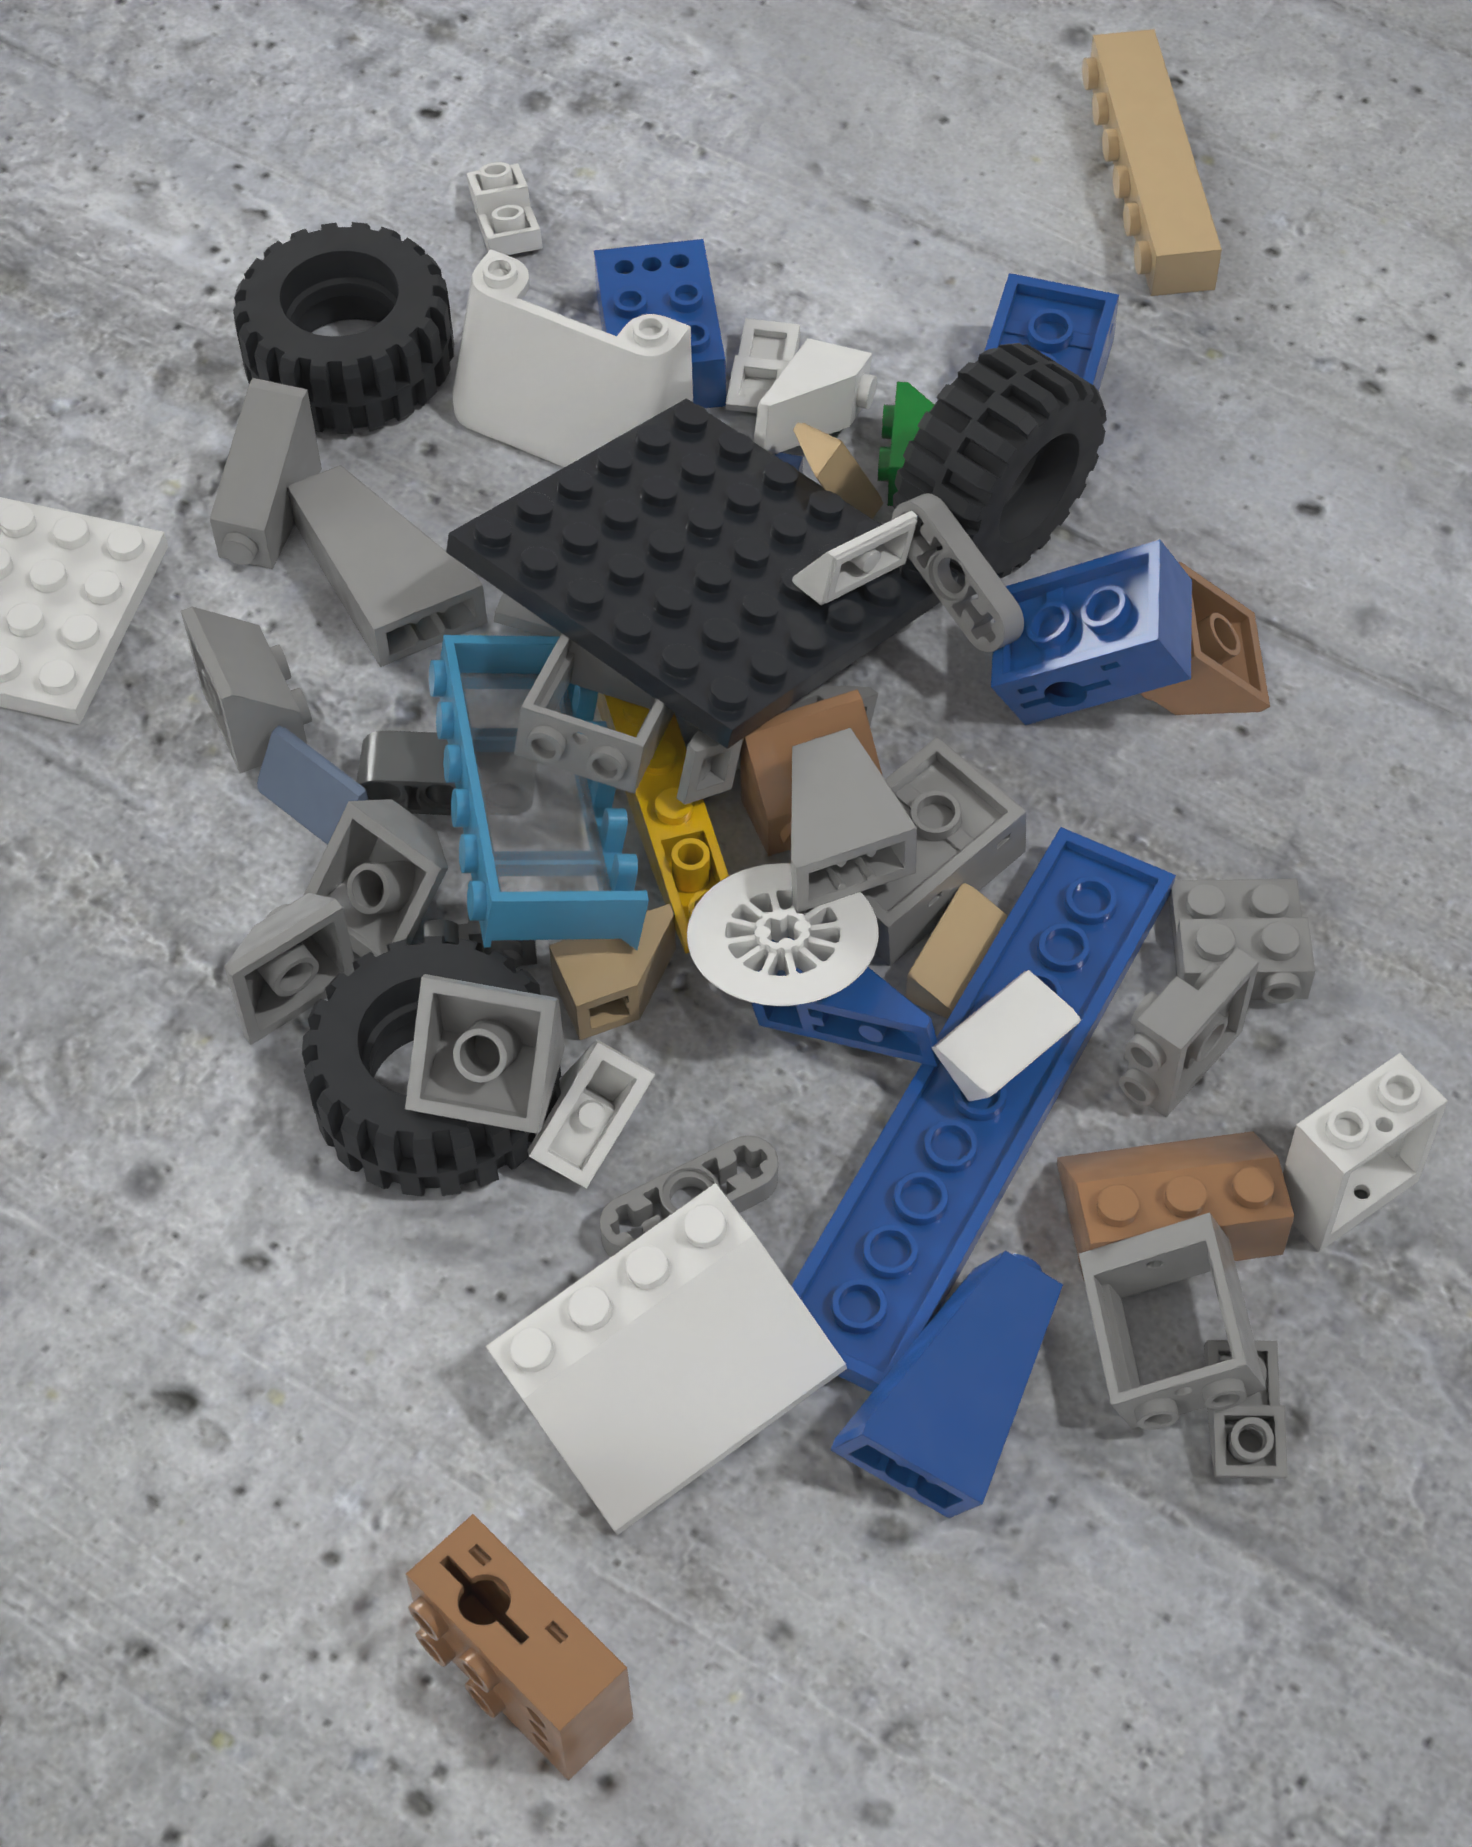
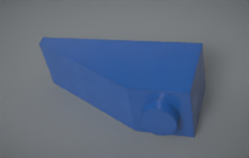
[751,937,940,1067]

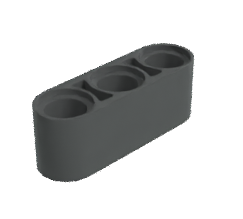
[356,731,537,818]

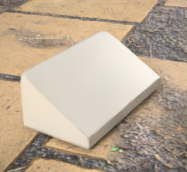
[792,511,918,605]
[932,970,1081,1101]

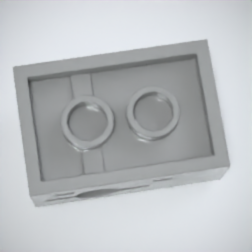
[861,737,1026,966]

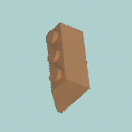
[1056,1131,1295,1281]

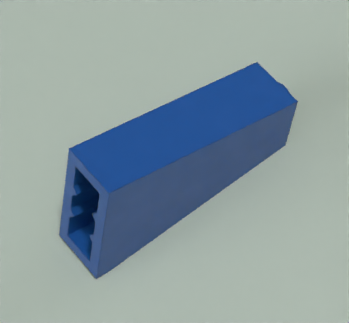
[831,1251,1063,1518]

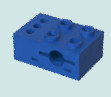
[594,239,726,409]
[984,273,1119,392]
[991,539,1192,725]

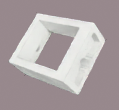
[1283,1053,1448,1252]

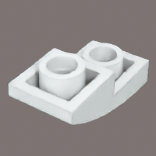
[466,162,543,255]

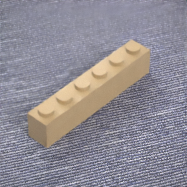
[1082,29,1222,296]

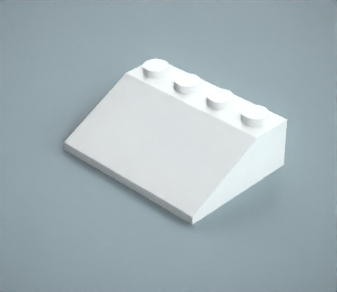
[486,1183,847,1536]

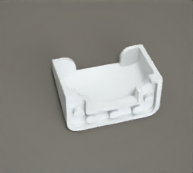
[452,249,693,467]

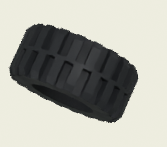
[233,222,454,434]
[893,343,1107,578]
[302,936,562,1197]

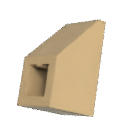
[549,904,676,1040]

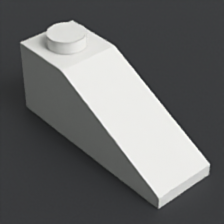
[753,338,877,455]

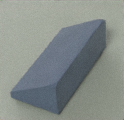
[257,725,368,845]

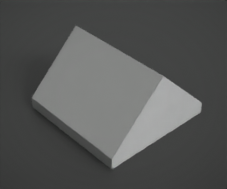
[405,974,565,1134]

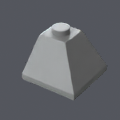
[303,799,448,957]
[224,893,355,1045]

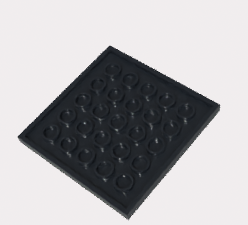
[446,398,959,749]

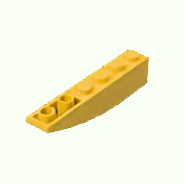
[597,692,729,954]

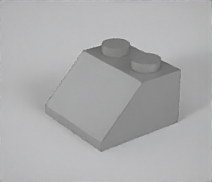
[181,607,312,773]

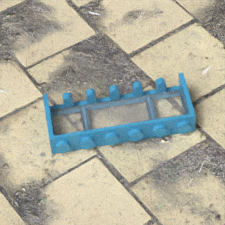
[429,635,649,950]

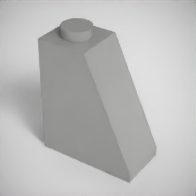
[210,378,322,569]
[791,728,917,913]

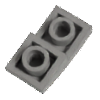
[1204,1340,1288,1479]

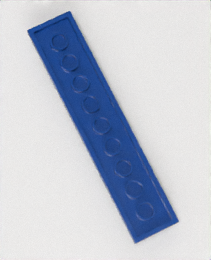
[791,827,1176,1392]

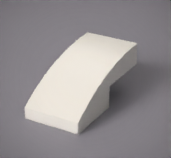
[726,318,801,413]

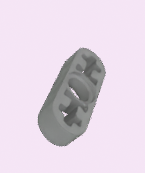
[892,493,1024,652]
[600,1136,778,1257]

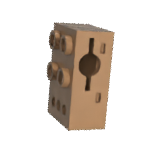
[406,1514,633,1781]

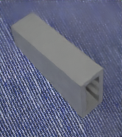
[287,465,488,667]

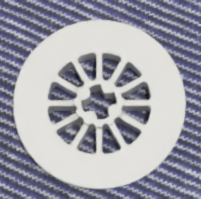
[687,863,879,1006]

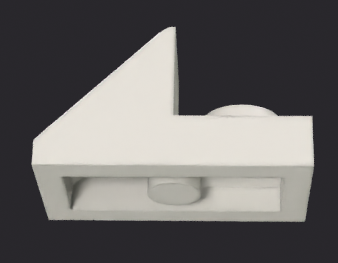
[528,1040,655,1188]

